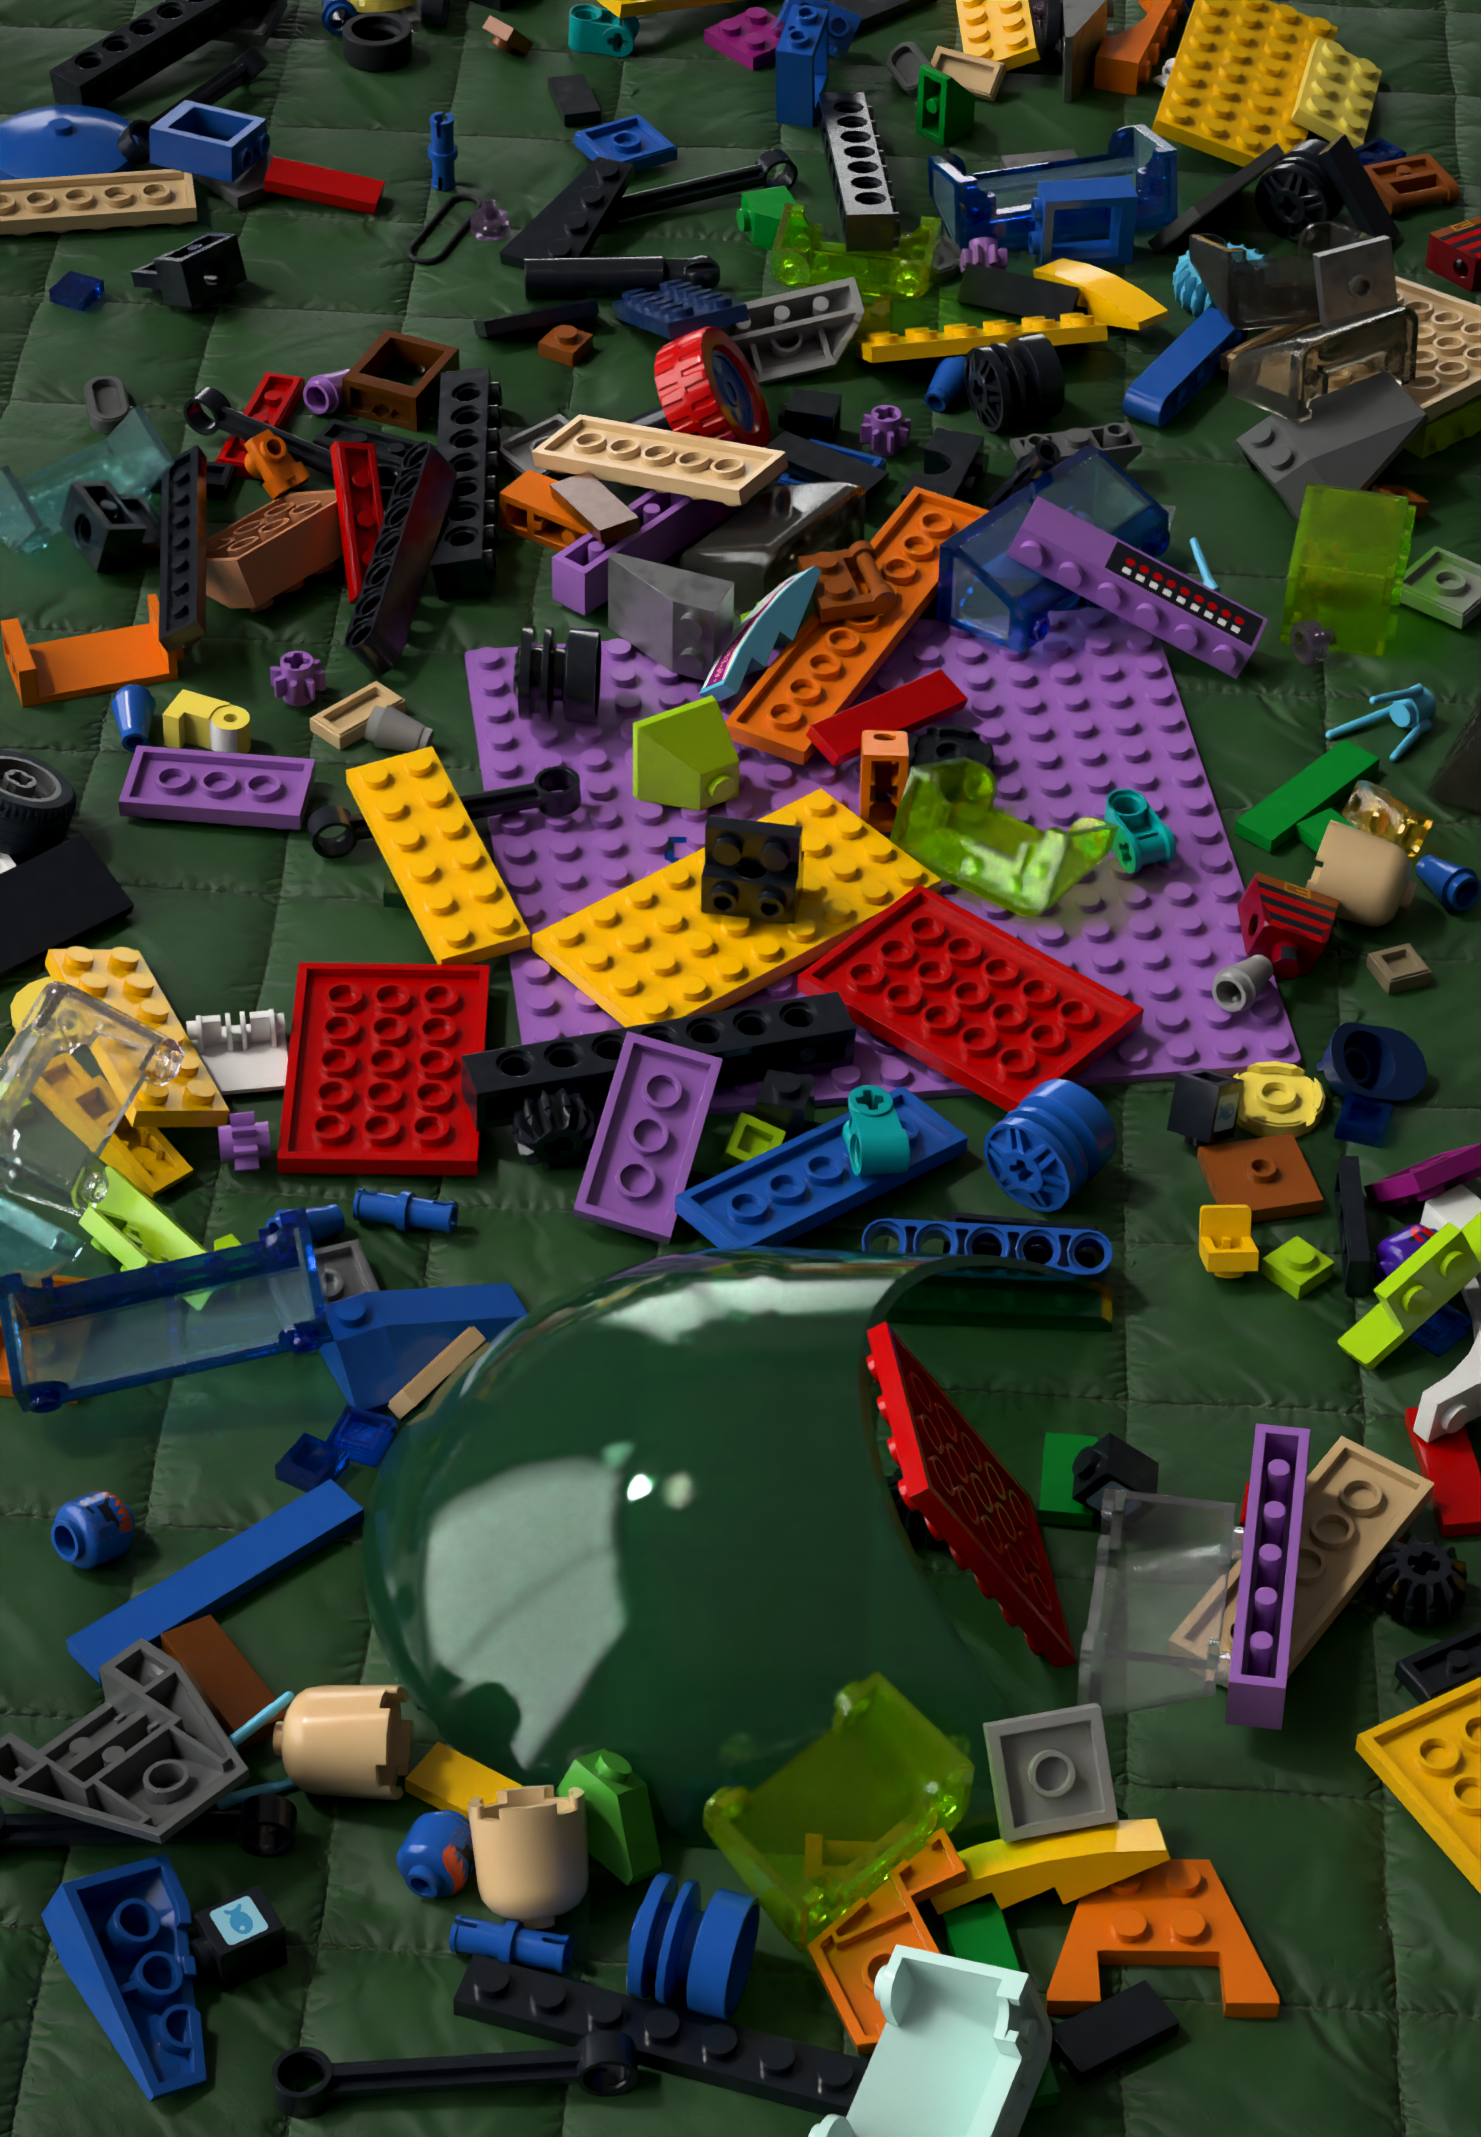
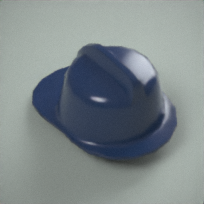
[1316,1022,1427,1102]

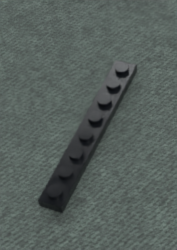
[158,445,207,653]
[453,1954,870,2118]

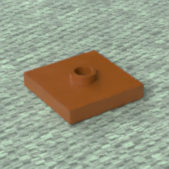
[1197,1133,1324,1223]

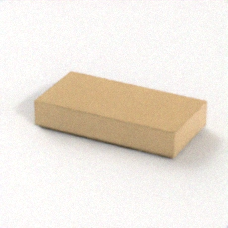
[931,46,1007,102]
[310,681,406,750]
[388,1326,486,1419]

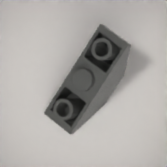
[1010,422,1142,498]

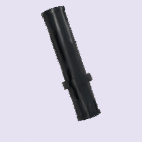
[983,440,1060,522]

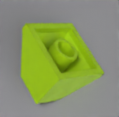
[633,695,740,810]

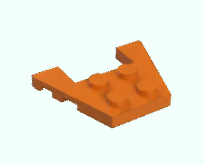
[807,1827,968,2055]
[1045,1859,1280,2018]

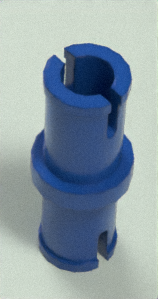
[427,112,458,192]
[353,1188,459,1234]
[449,1914,573,1974]

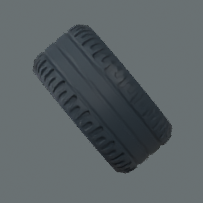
[0,749,77,857]

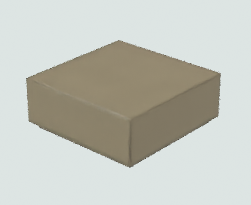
[1366,943,1432,995]

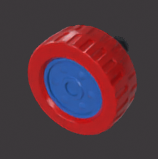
[626,327,770,448]

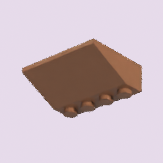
[206,489,344,612]

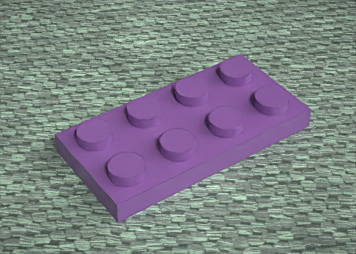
[118,745,316,830]
[572,1031,723,1244]

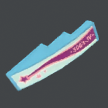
[699,566,822,702]

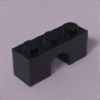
[900,427,989,504]

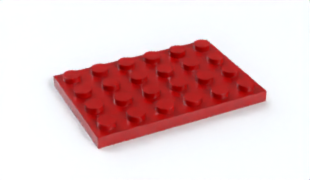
[797,884,1144,1112]
[277,962,490,1176]
[866,1321,1077,1667]

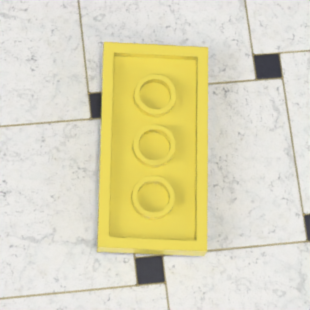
[1291,36,1382,154]

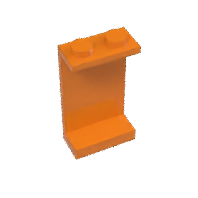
[1,593,184,707]

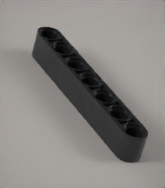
[344,441,457,676]

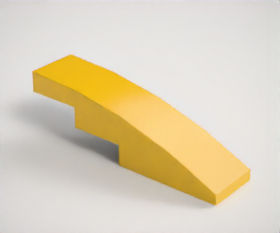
[1033,258,1170,330]
[28,1053,193,1198]
[930,1819,1171,1915]

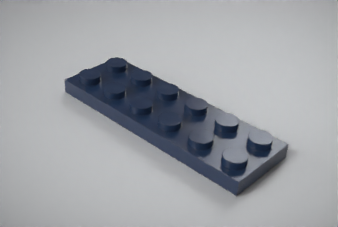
[612,279,749,340]

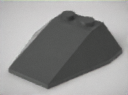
[1231,371,1429,538]
[0,1637,250,1844]

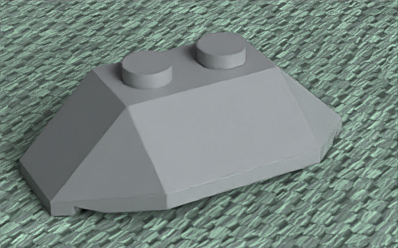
[718,277,865,385]

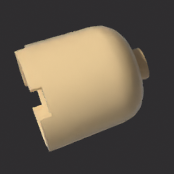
[1305,820,1418,927]
[273,1685,413,1800]
[468,1785,589,1930]

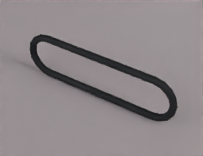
[406,194,483,264]

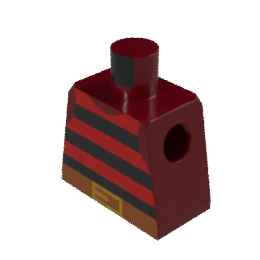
[1425,216,1481,292]
[1237,872,1339,980]

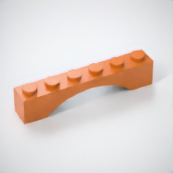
[1093,0,1186,96]

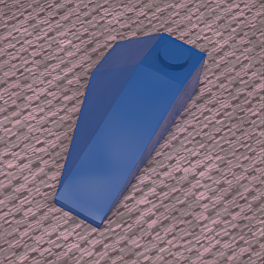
[316,1283,530,1420]
[41,1853,207,2102]

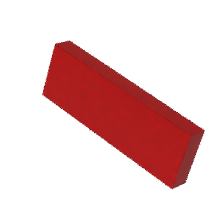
[263,156,385,215]
[1404,1407,1481,1537]

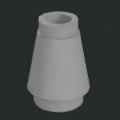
[365,705,434,752]
[1212,955,1274,1012]

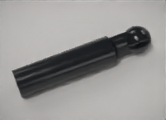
[524,254,720,298]

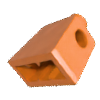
[859,730,909,833]

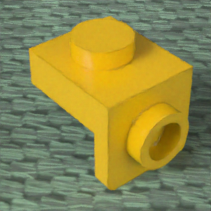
[1199,1204,1259,1278]

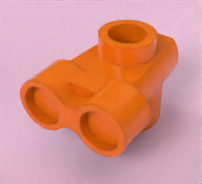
[244,429,312,501]

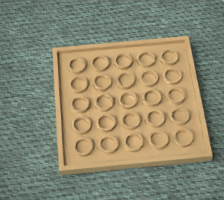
[1220,276,1481,422]

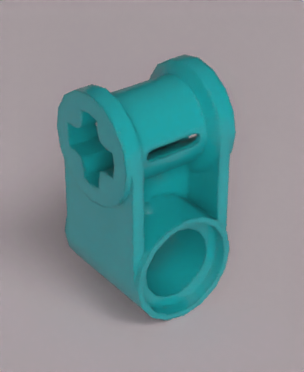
[568,4,640,57]
[1102,789,1176,874]
[842,1085,910,1176]

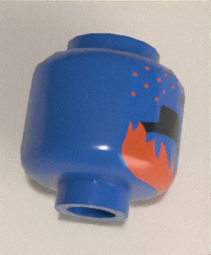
[51,1491,135,1569]
[396,1810,475,1898]

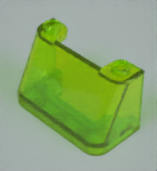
[771,203,942,299]
[890,757,1118,917]
[703,1671,975,1953]

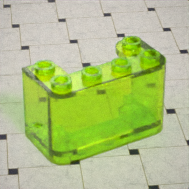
[1280,483,1416,657]

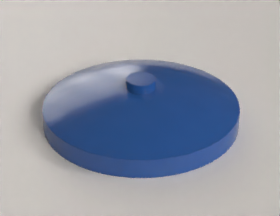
[0,105,139,180]

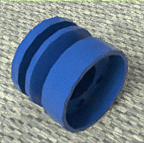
[983,1078,1118,1212]
[626,1872,760,2021]

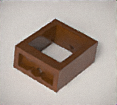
[342,330,460,432]

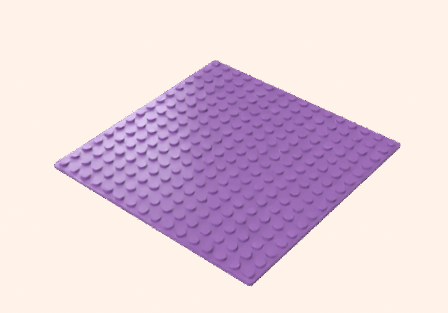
[465,607,1301,1124]

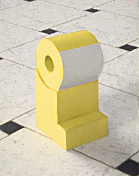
[162,689,251,754]

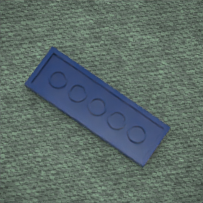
[674,1086,968,1266]

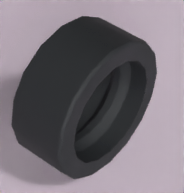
[342,12,412,71]

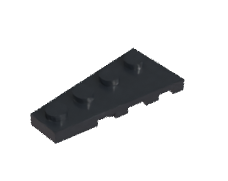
[499,156,635,269]

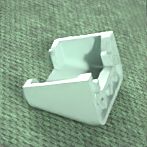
[808,1944,1052,2137]

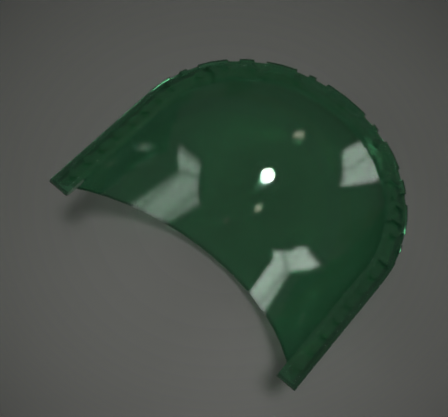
[361,1246,1128,1853]

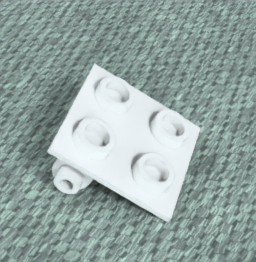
[186,1009,288,1095]

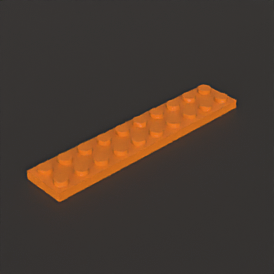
[725,486,992,766]

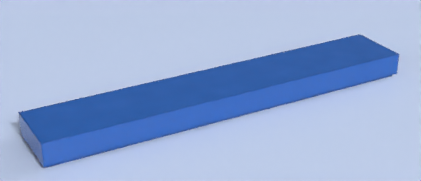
[66,1479,365,1685]

